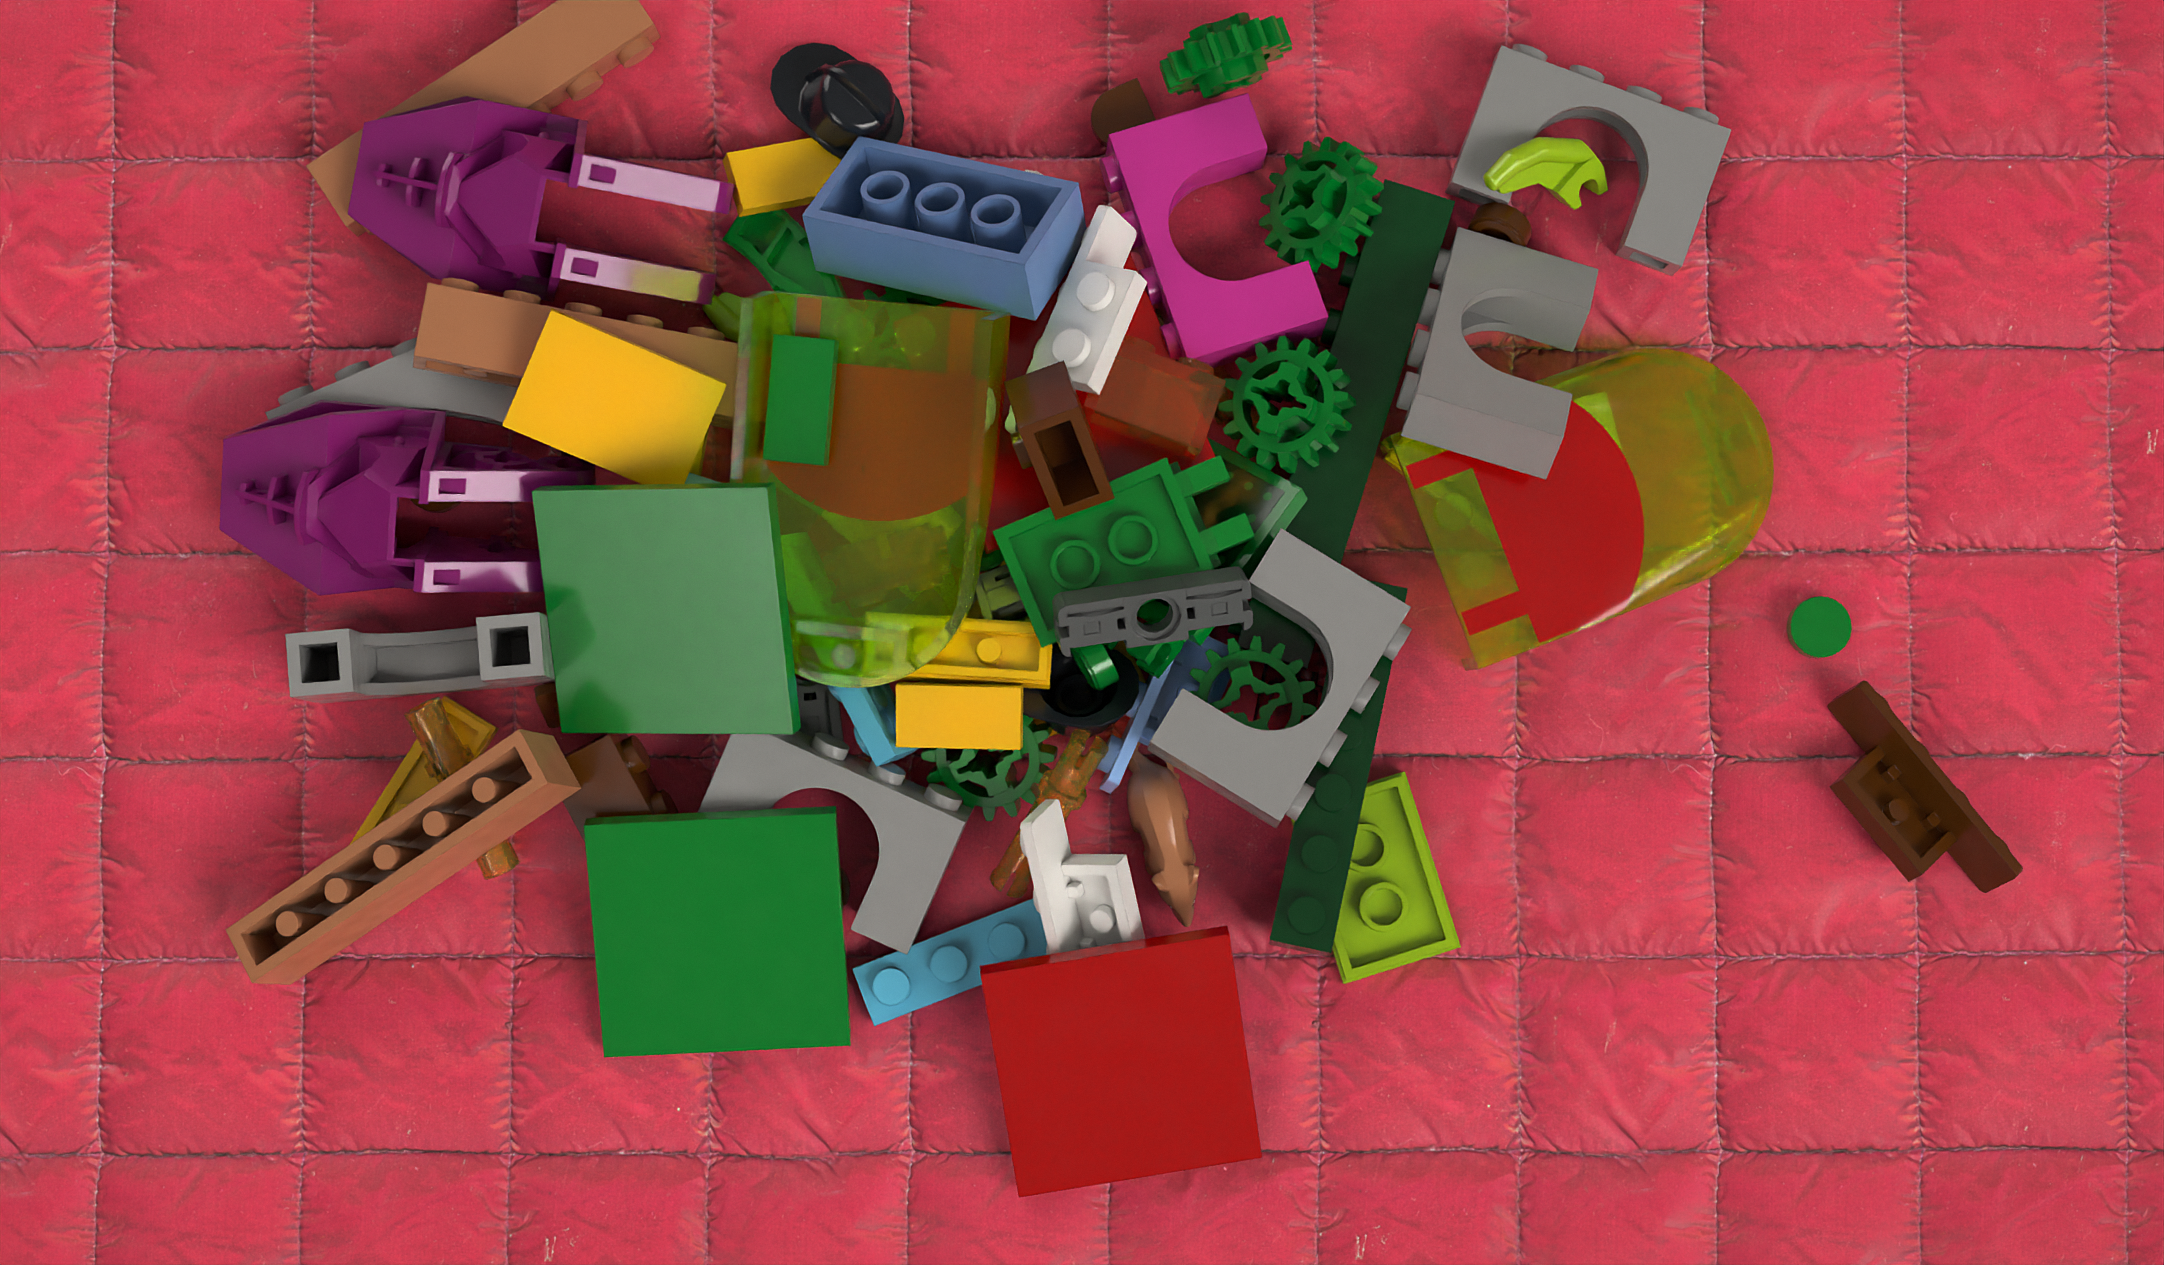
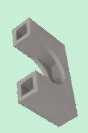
[1445,44,1731,276]
[1396,227,1599,480]
[1147,529,1412,828]
[285,612,555,704]
[698,731,973,955]

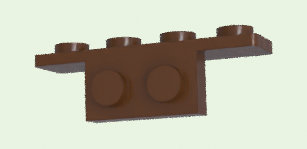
[1828,681,2023,893]

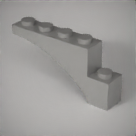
[265,338,563,456]

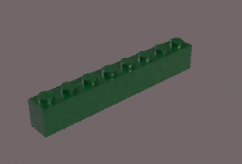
[1227,179,1455,672]

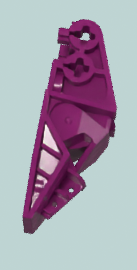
[348,96,735,305]
[219,400,596,596]

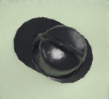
[770,43,904,160]
[1023,642,1139,739]

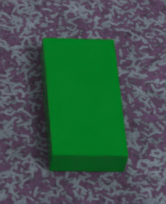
[762,334,839,466]

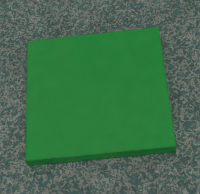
[532,482,801,734]
[584,806,851,1058]

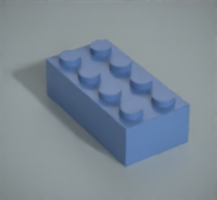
[802,136,1087,321]

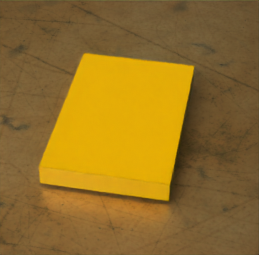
[502,308,727,484]

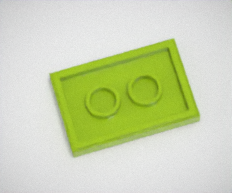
[1290,771,1461,984]

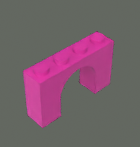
[1099,93,1329,377]

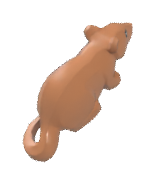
[1121,734,1199,927]

